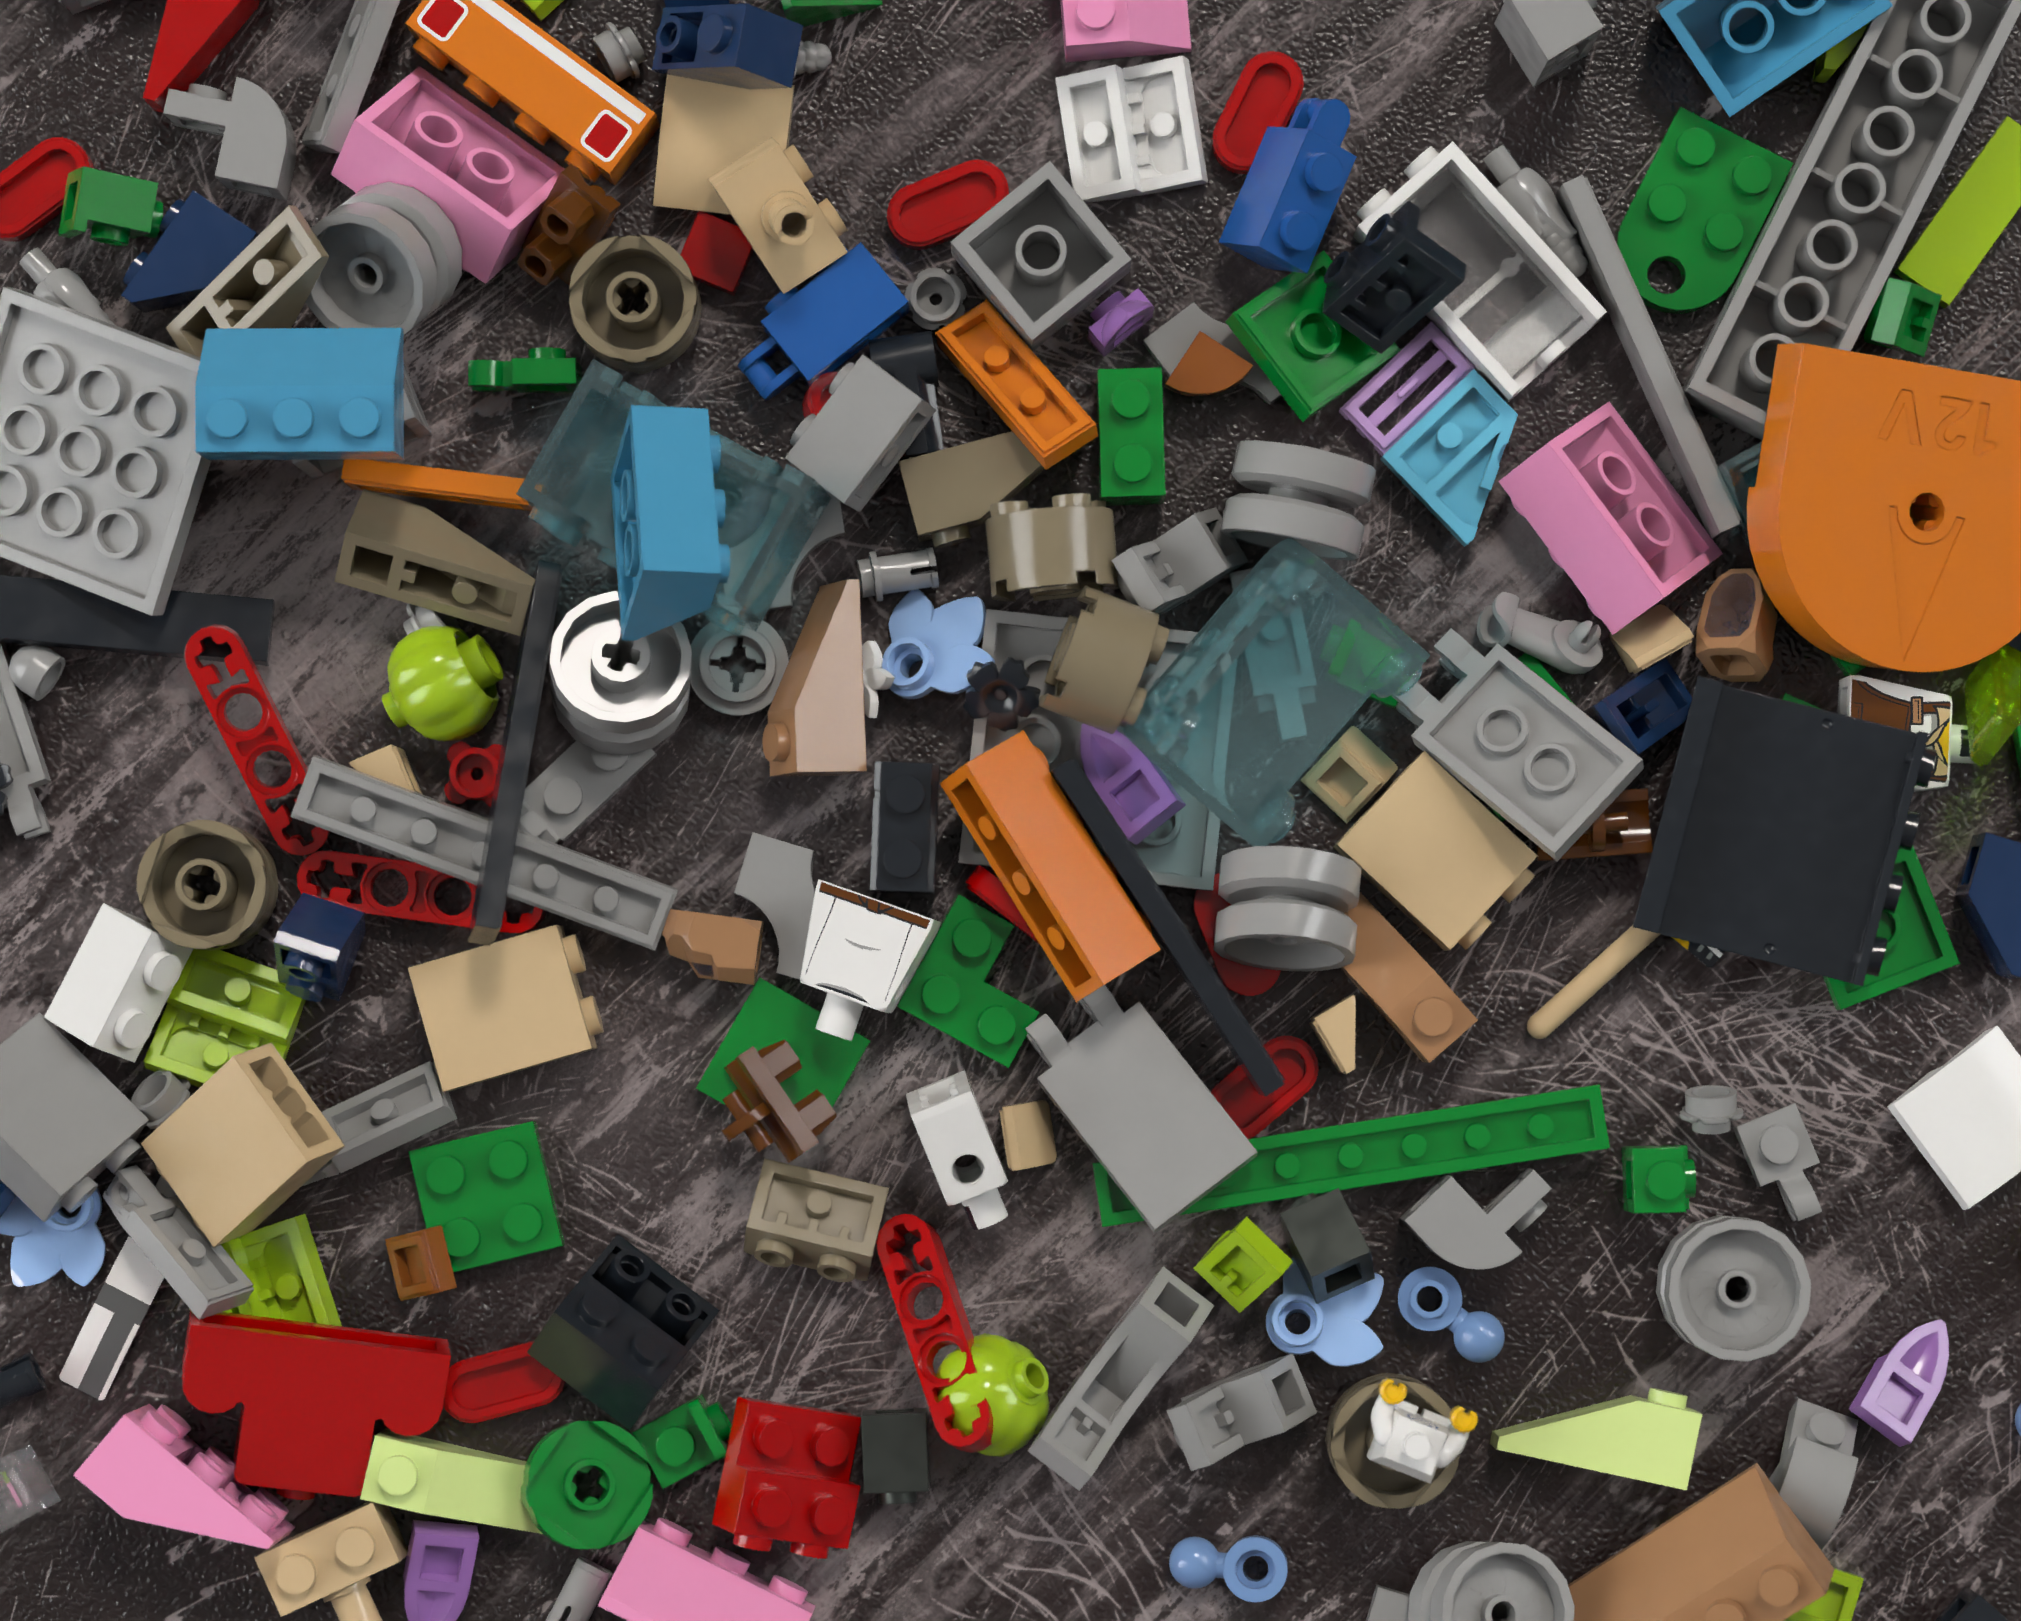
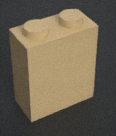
[1333,751,1538,951]
[408,925,604,1092]
[141,1043,345,1247]

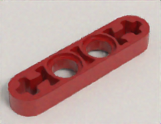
[184,624,331,856]
[297,851,546,934]
[876,1213,993,1453]

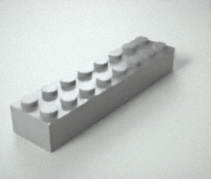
[1682,0,2021,440]

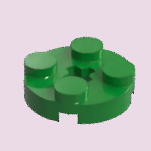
[521,1421,653,1549]

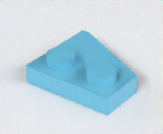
[1380,369,1518,547]

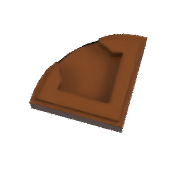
[1164,331,1253,396]

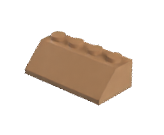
[1568,1463,1834,1621]

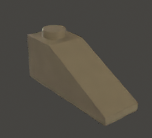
[166,205,329,358]
[898,431,1045,548]
[334,489,536,636]

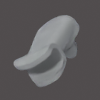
[1477,592,1603,674]

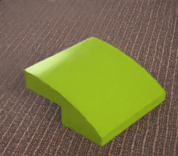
[143,948,305,1088]
[189,1214,342,1326]

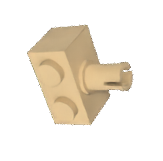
[708,137,848,294]
[254,1501,408,1621]

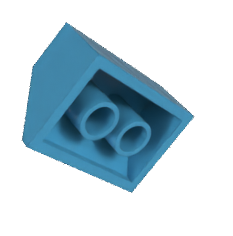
[1655,0,1893,117]
[195,328,404,460]
[610,405,730,641]

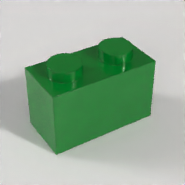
[1096,367,1166,506]

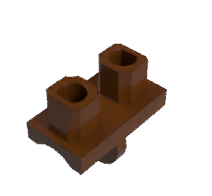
[517,164,620,286]
[1534,788,1653,862]
[721,1040,837,1163]

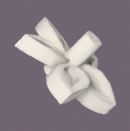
[862,641,895,718]

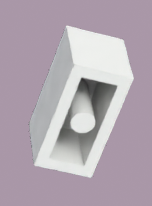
[44,903,193,1063]

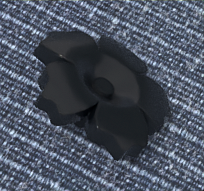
[963,657,1041,732]

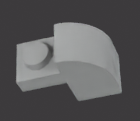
[163,77,297,201]
[1111,507,1249,616]
[1400,1168,1552,1269]
[1167,1353,1317,1471]
[1769,1398,1859,1550]

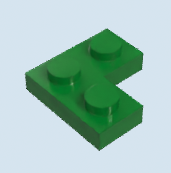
[897,894,1039,1068]

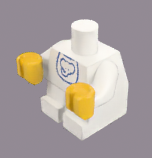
[1367,1378,1478,1484]

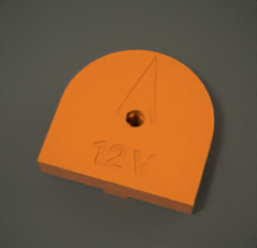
[1747,343,2021,672]

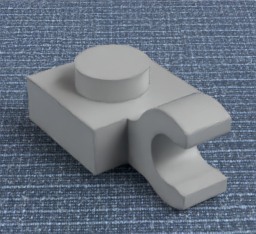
[1733,1103,1822,1221]

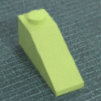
[1490,1388,1702,1490]
[360,1429,543,1534]

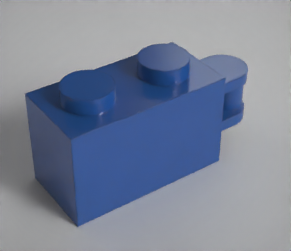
[1219,98,1357,273]
[737,242,910,401]

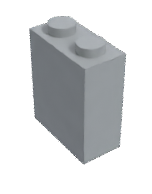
[0,1012,149,1222]

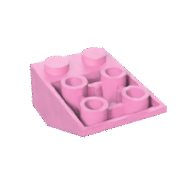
[73,1404,295,1549]

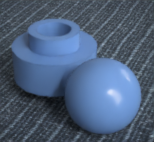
[1398,1267,1505,1363]
[1169,1535,1288,1602]

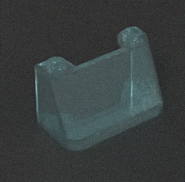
[1123,539,1430,847]

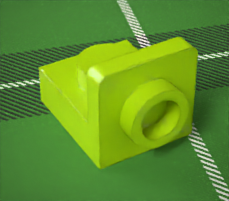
[1194,1216,1293,1313]

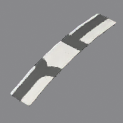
[59,1176,177,1400]

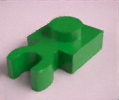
[468,347,582,393]

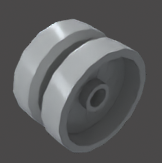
[305,182,462,335]
[1220,440,1376,560]
[549,591,692,755]
[1213,846,1361,971]
[1656,1215,1811,1362]
[1408,1541,1575,1621]

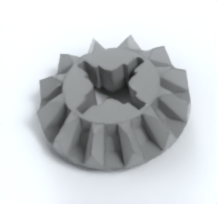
[691,614,789,716]

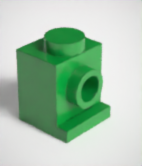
[58,166,163,246]
[1622,1145,1696,1213]

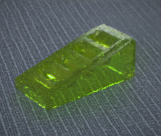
[1965,644,2021,767]

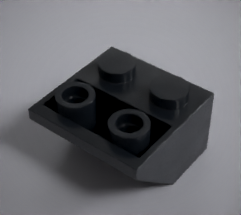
[527,1234,720,1430]

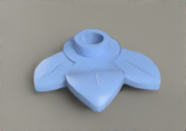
[882,589,995,699]
[0,1188,106,1287]
[1266,1258,1384,1367]

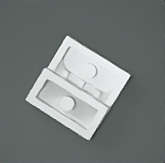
[1055,55,1208,203]
[1887,1025,2021,1210]

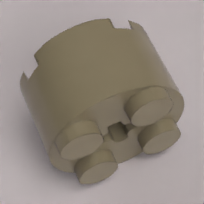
[569,235,702,374]
[985,493,1119,602]
[1039,586,1170,734]
[136,820,278,950]
[1325,1372,1460,1509]

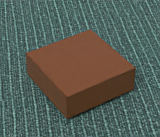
[385,1225,457,1301]

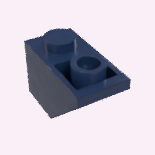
[652,3,803,89]
[121,190,258,313]
[1955,832,2021,979]
[273,893,366,1002]

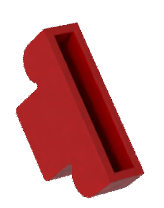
[182,1309,451,1500]

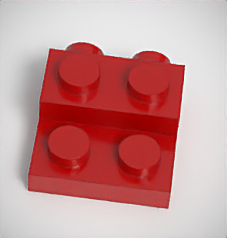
[712,1396,861,1559]

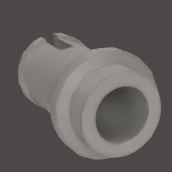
[857,547,939,602]

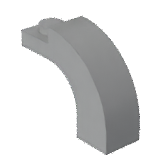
[1028,1266,1214,1491]

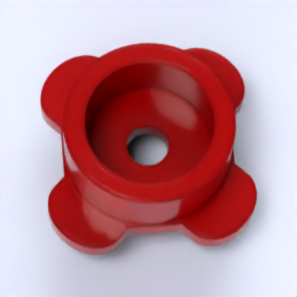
[444,741,502,807]

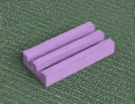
[1339,321,1475,456]

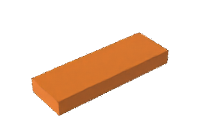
[935,300,1098,470]
[341,459,541,512]

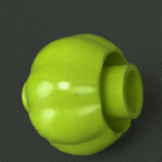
[382,626,503,741]
[936,1333,1049,1457]

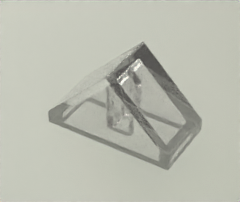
[0,1445,61,1534]

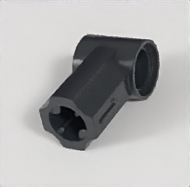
[868,331,944,461]

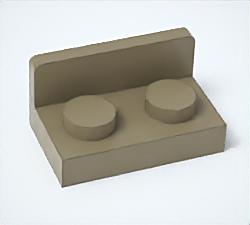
[743,1158,889,1282]

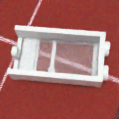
[1353,141,1607,403]

